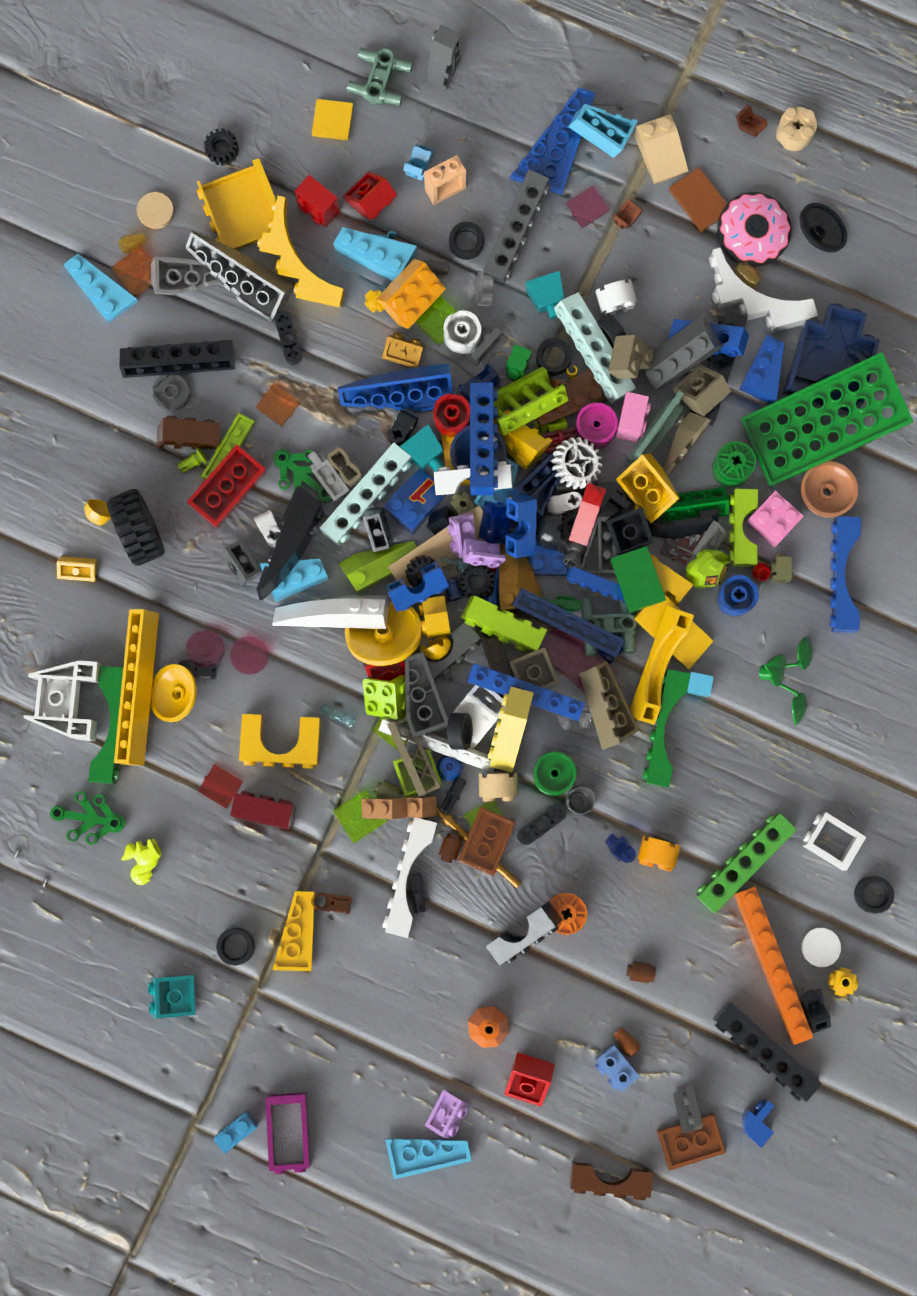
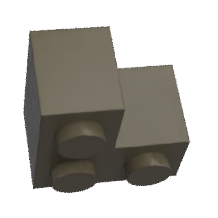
[608,335,654,379]

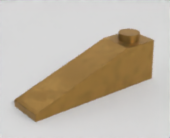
[499,537,542,613]

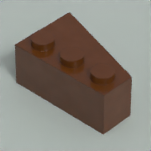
[157,416,220,450]

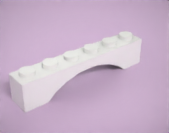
[383,818,437,938]

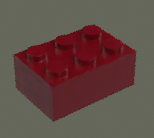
[230,790,297,830]

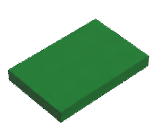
[610,546,666,613]

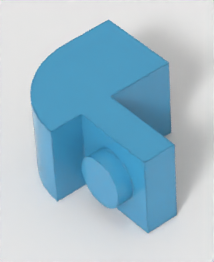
[403,144,435,181]

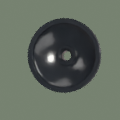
[799,203,847,253]

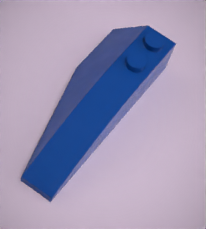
[338,363,454,412]

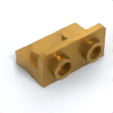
[382,333,426,368]

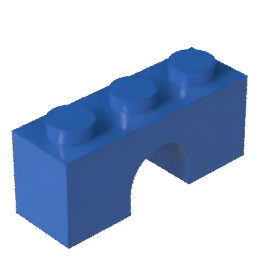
[505,494,538,558]
[385,561,449,612]

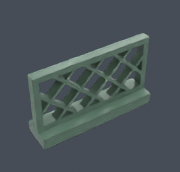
[626,391,684,464]

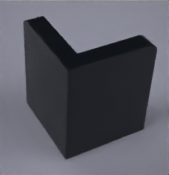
[427,506,457,535]

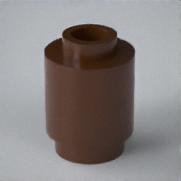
[438,833,463,863]
[626,961,656,984]

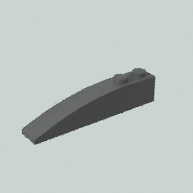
[185,231,294,323]

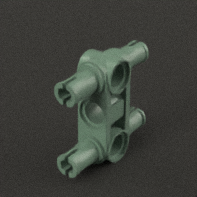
[347,47,413,107]
[581,598,637,656]

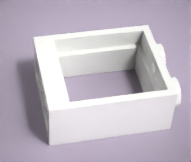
[803,812,866,871]

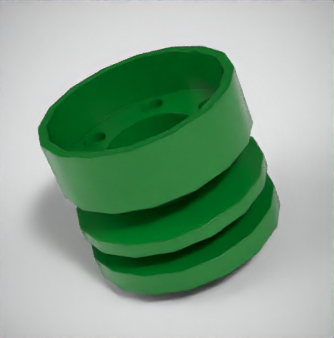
[712,441,756,488]

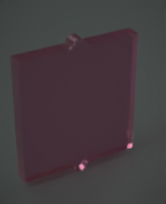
[566,186,609,228]

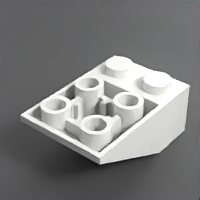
[446,685,505,749]

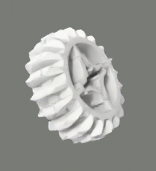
[551,437,603,489]

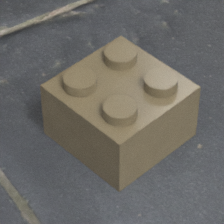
[508,647,559,688]

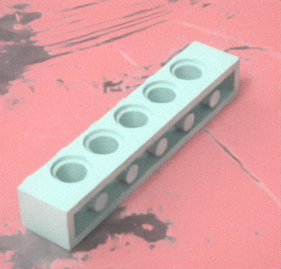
[554,292,636,404]
[320,442,412,546]

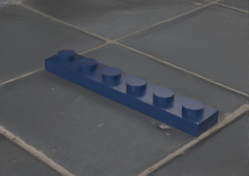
[512,588,625,658]

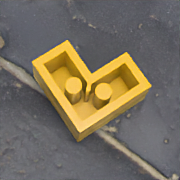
[419,596,450,639]

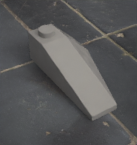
[151,256,223,295]

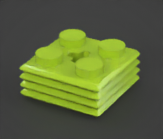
[393,749,442,797]

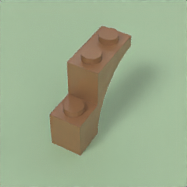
[362,796,437,819]

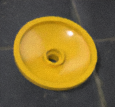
[150,664,197,722]

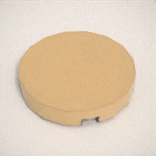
[136,192,174,229]

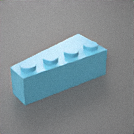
[334,227,417,281]

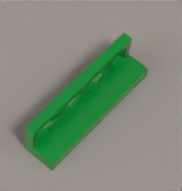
[659,487,729,522]

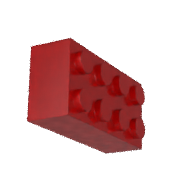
[186,444,267,529]

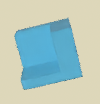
[687,672,713,697]

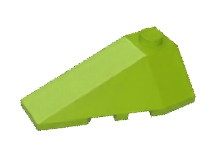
[339,541,417,595]

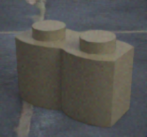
[327,447,362,490]

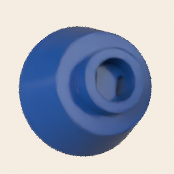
[436,755,463,781]

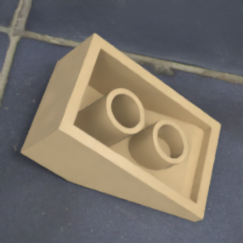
[634,114,688,184]

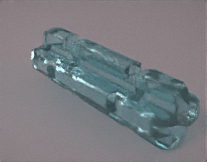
[319,704,356,728]

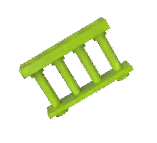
[480,367,569,436]

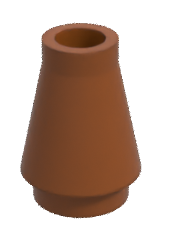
[613,1028,641,1058]

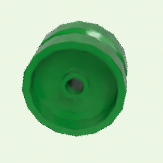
[532,752,577,796]

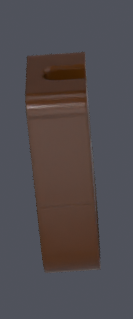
[311,892,352,914]

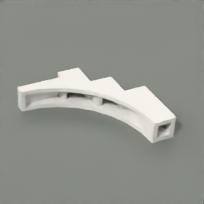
[709,248,818,333]

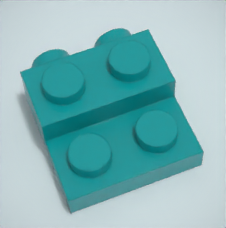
[148,975,196,1019]

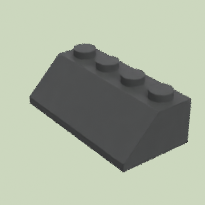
[645,315,723,390]

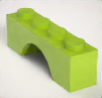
[728,489,758,568]

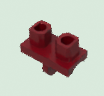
[541,427,577,453]

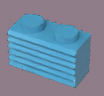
[214,1111,259,1154]

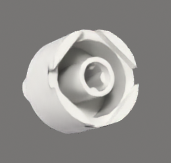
[595,279,637,316]
[443,310,481,354]

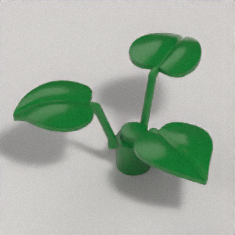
[759,637,812,726]

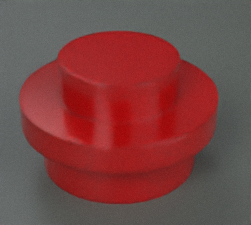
[752,563,771,581]

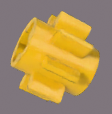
[364,289,384,313]

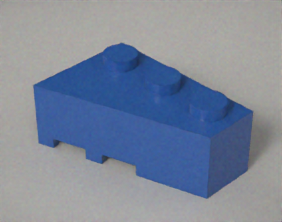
[739,335,784,405]

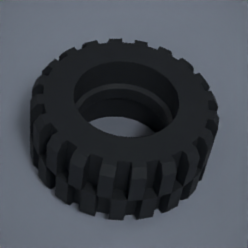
[106,489,165,566]

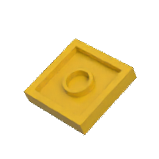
[312,99,353,141]

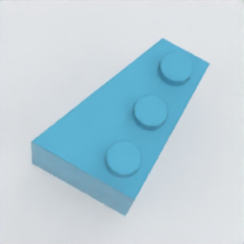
[568,104,638,158]
[259,559,329,602]

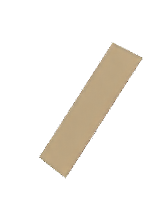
[388,505,494,587]

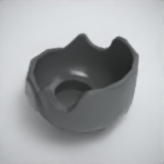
[566,785,597,815]

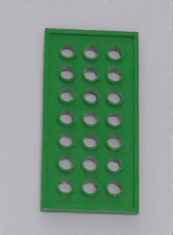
[740,352,914,487]

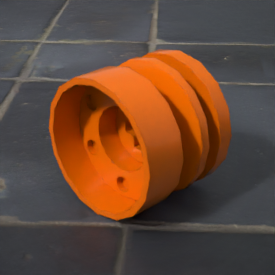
[549,893,587,935]

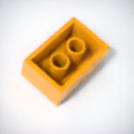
[377,259,446,329]

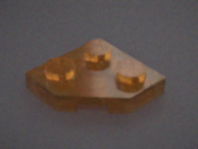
[111,245,152,297]

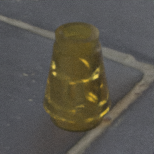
[117,232,147,254]

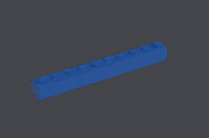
[566,567,681,609]

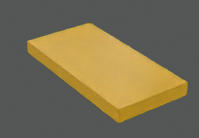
[633,594,713,670]

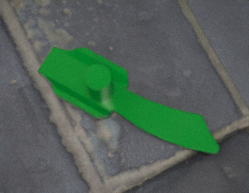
[543,595,581,613]

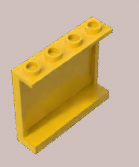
[196,158,276,250]

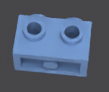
[595,1044,640,1092]

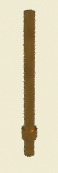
[437,805,521,889]

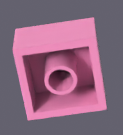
[615,392,651,443]
[746,491,804,548]

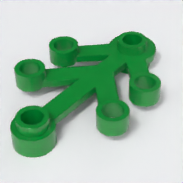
[273,449,332,504]
[50,791,125,845]

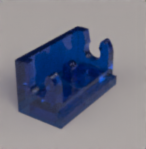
[458,364,500,404]
[478,501,510,544]

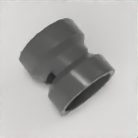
[563,543,586,569]

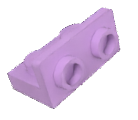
[448,512,476,559]
[462,539,506,568]
[425,1090,469,1139]

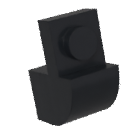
[597,482,630,513]
[799,988,831,1033]

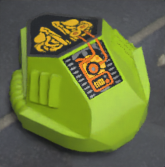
[685,549,731,589]

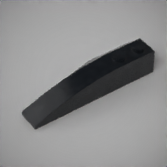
[256,486,324,600]

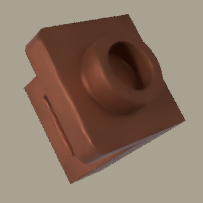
[736,105,768,138]
[612,199,643,229]

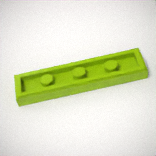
[201,412,255,480]

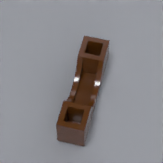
[569,1162,653,1200]

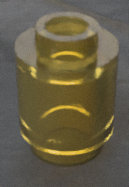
[734,262,762,289]

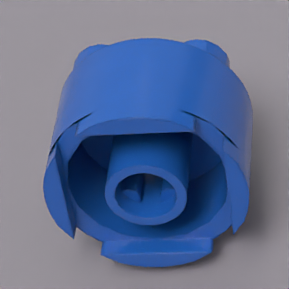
[717,575,759,617]

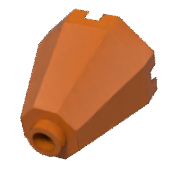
[468,1006,509,1048]

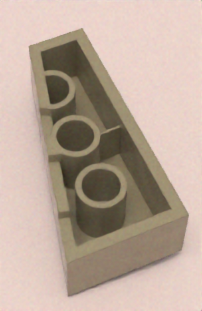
[579,661,639,750]

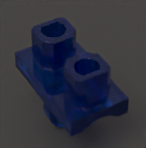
[605,834,636,863]

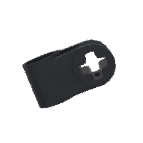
[389,409,419,447]

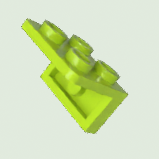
[363,675,406,720]

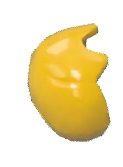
[420,636,451,661]

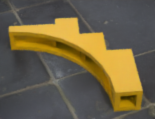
[258,196,345,308]

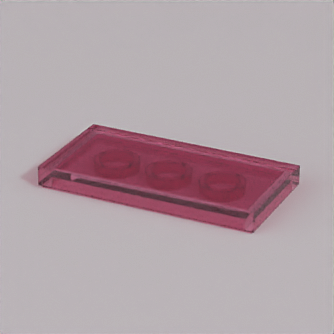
[539,627,618,694]

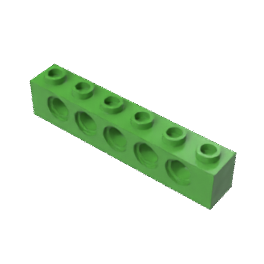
[696,813,797,913]

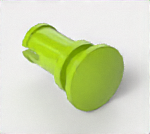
[177,447,208,474]

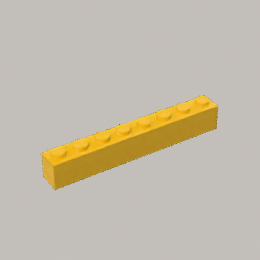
[114,609,159,766]

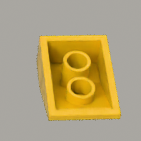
[616,453,680,523]

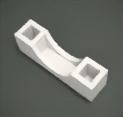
[434,461,513,495]

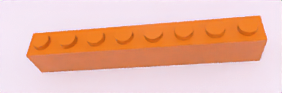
[734,887,813,1045]

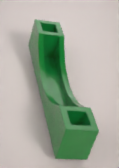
[88,666,123,784]
[642,669,690,788]

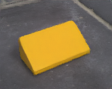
[57,556,98,582]

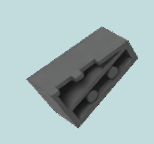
[426,25,461,91]
[580,517,617,578]

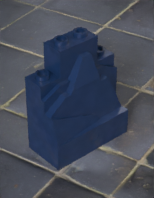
[783,303,880,412]

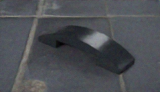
[646,509,719,538]

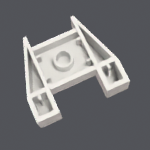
[24,661,103,741]

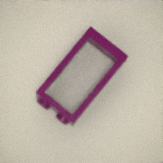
[265,1092,311,1174]

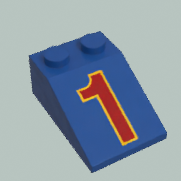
[384,468,447,535]

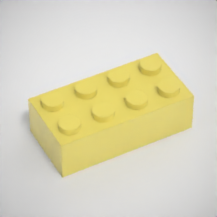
[488,687,534,773]

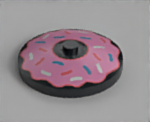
[717,192,792,267]

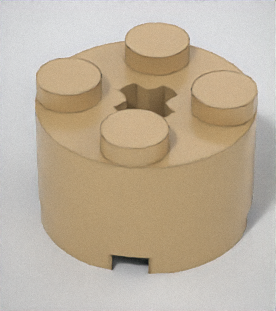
[776,107,817,151]
[479,772,518,802]

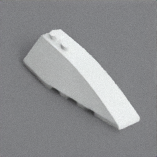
[272,595,391,629]

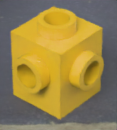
[828,967,858,997]

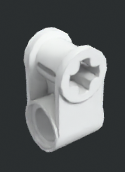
[546,492,582,516]
[253,510,281,548]

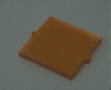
[255,383,300,427]

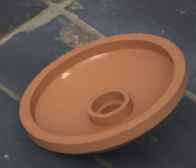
[800,461,858,518]

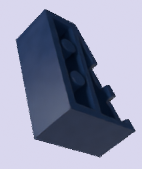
[508,452,561,519]

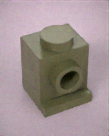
[450,492,477,515]
[769,554,792,583]

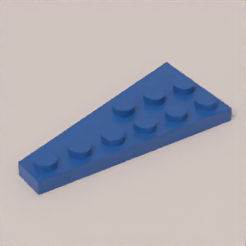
[510,87,596,195]

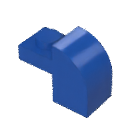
[742,1099,775,1148]

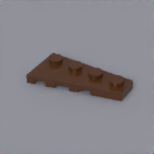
[536,368,606,427]

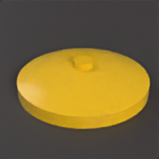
[345,600,422,666]

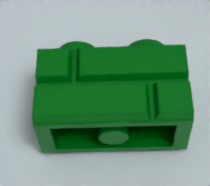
[505,345,532,382]

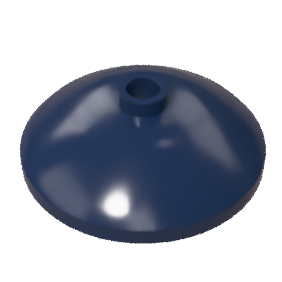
[450,425,507,480]

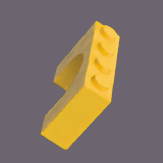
[239,714,321,769]

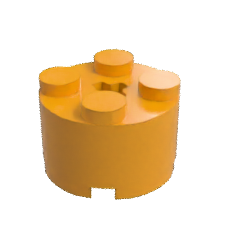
[637,836,681,872]

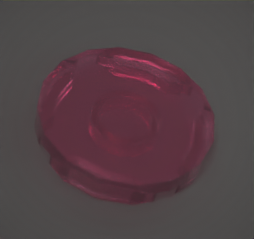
[186,630,225,667]
[230,636,269,675]

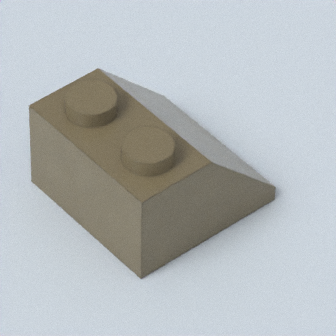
[673,364,731,416]

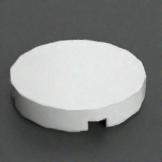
[801,928,841,967]

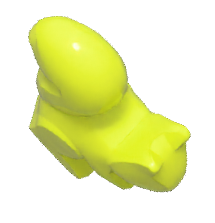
[121,838,162,885]

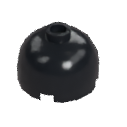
[536,512,562,550]

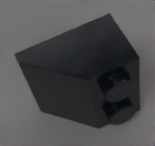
[606,504,654,556]

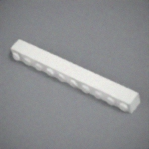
[379,717,494,772]

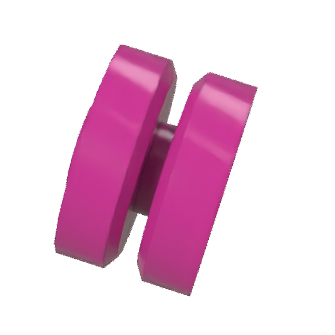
[575,403,618,450]

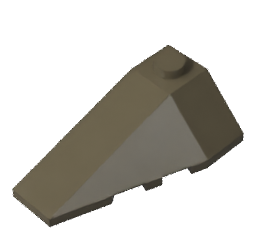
[663,412,711,477]

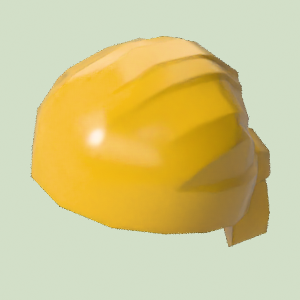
[84,499,111,526]

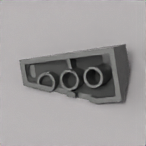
[405,652,448,738]

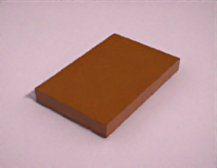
[669,167,727,233]
[458,807,516,876]
[657,1113,726,1171]

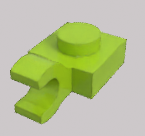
[533,418,567,436]

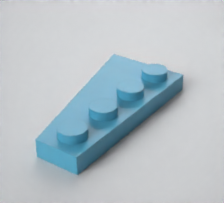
[63,254,138,323]
[385,1138,472,1179]

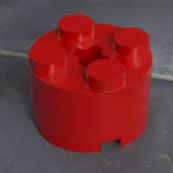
[433,394,470,437]

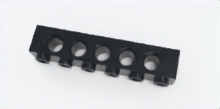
[690,310,748,426]
[119,340,235,378]
[713,1001,822,1102]

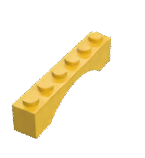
[630,606,694,725]

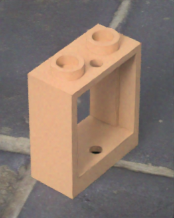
[424,155,466,205]

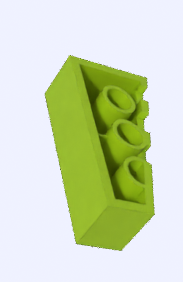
[461,596,547,653]

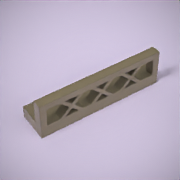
[387,718,441,797]

